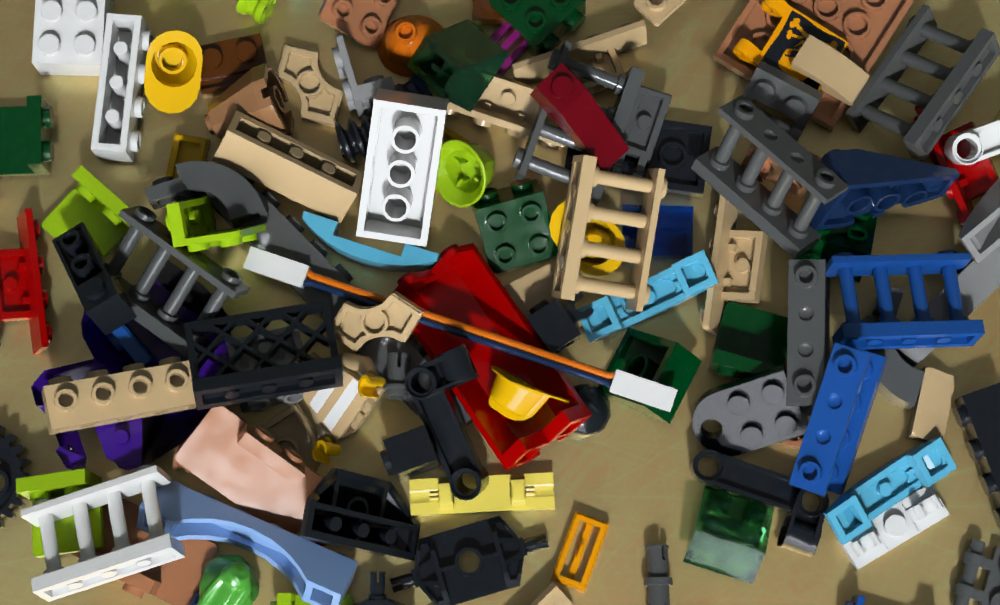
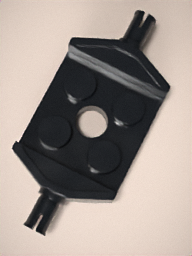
[390,516,549,605]

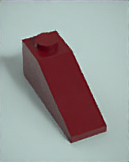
[530,63,630,171]

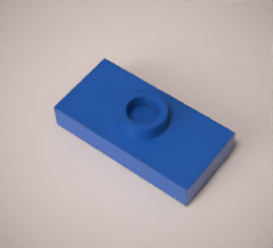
[107,323,154,366]

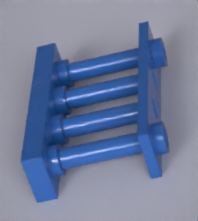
[826,250,985,350]
[789,342,888,496]

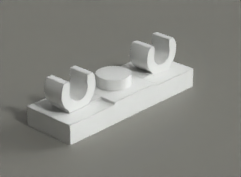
[837,485,950,570]

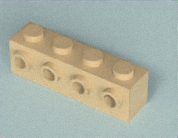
[212,110,364,223]
[41,357,196,435]

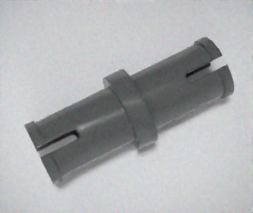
[644,544,673,605]

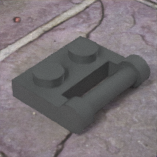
[742,60,824,141]

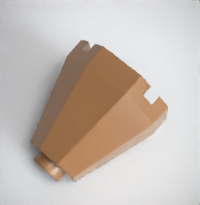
[204,63,294,139]

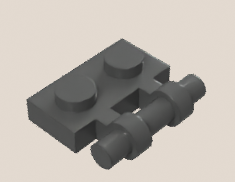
[952,539,1000,605]

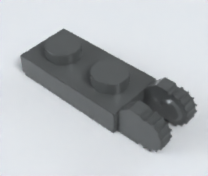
[612,85,672,177]

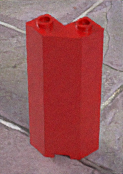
[389,243,592,470]

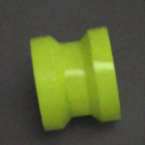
[236,0,277,25]

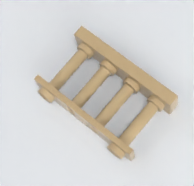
[551,154,668,312]

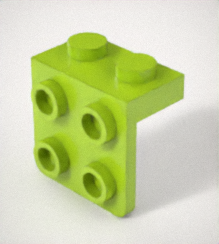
[165,196,267,252]

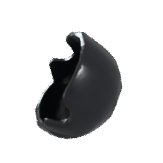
[568,384,611,440]

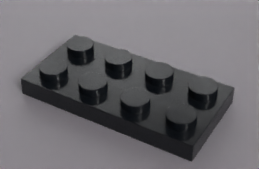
[565,120,712,197]

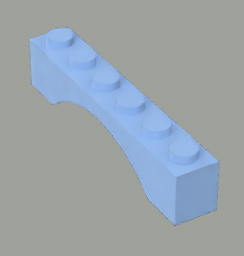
[136,480,358,605]

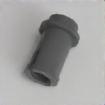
[383,352,411,400]

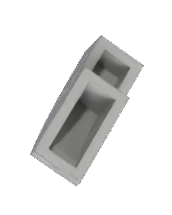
[958,178,1000,263]

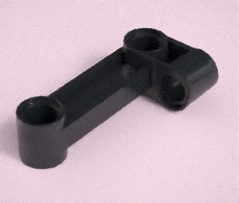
[404,343,489,501]
[690,449,829,558]

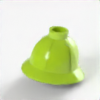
[436,139,496,207]

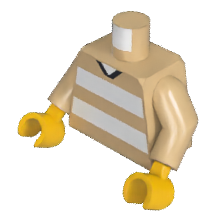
[303,352,387,464]

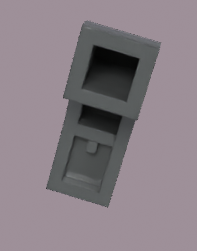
[144,161,269,228]
[862,286,925,410]

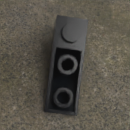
[52,222,137,336]

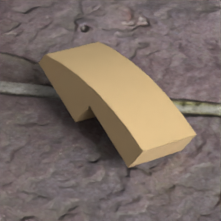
[791,34,870,107]

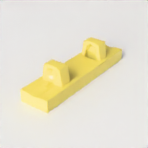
[409,472,555,516]

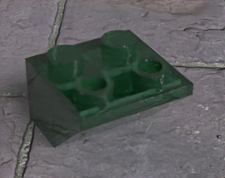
[406,19,509,112]
[683,485,774,584]

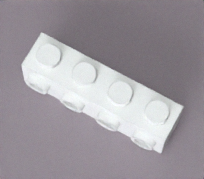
[91,13,153,162]

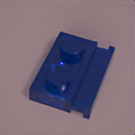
[621,204,693,259]

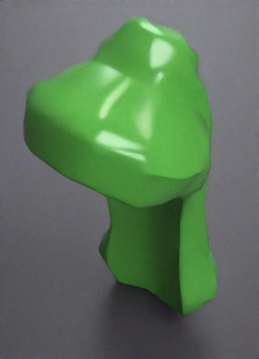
[197,554,259,605]

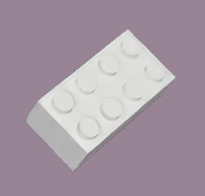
[32,0,114,76]
[356,88,449,247]

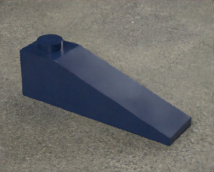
[811,149,960,230]

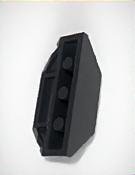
[300,468,421,561]

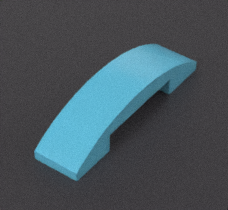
[302,211,440,272]
[577,249,719,343]
[823,437,957,545]

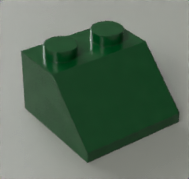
[598,327,702,424]

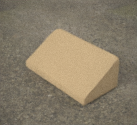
[906,366,957,442]

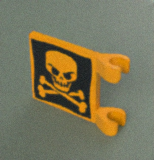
[732,0,849,91]

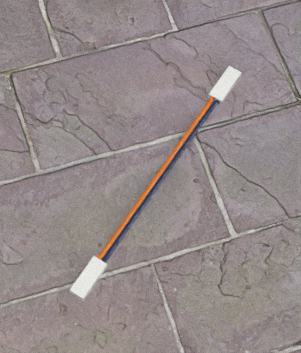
[243,246,678,412]

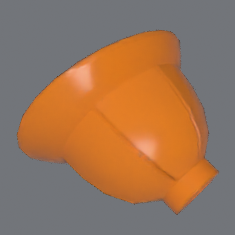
[377,15,450,77]

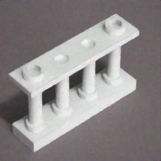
[20,465,185,602]

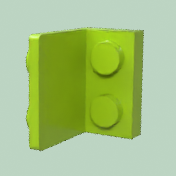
[41,165,131,258]
[16,468,104,558]

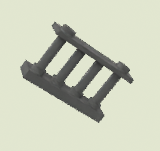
[845,4,1000,162]
[512,41,645,205]
[691,95,849,259]
[108,206,250,360]
[786,259,831,417]

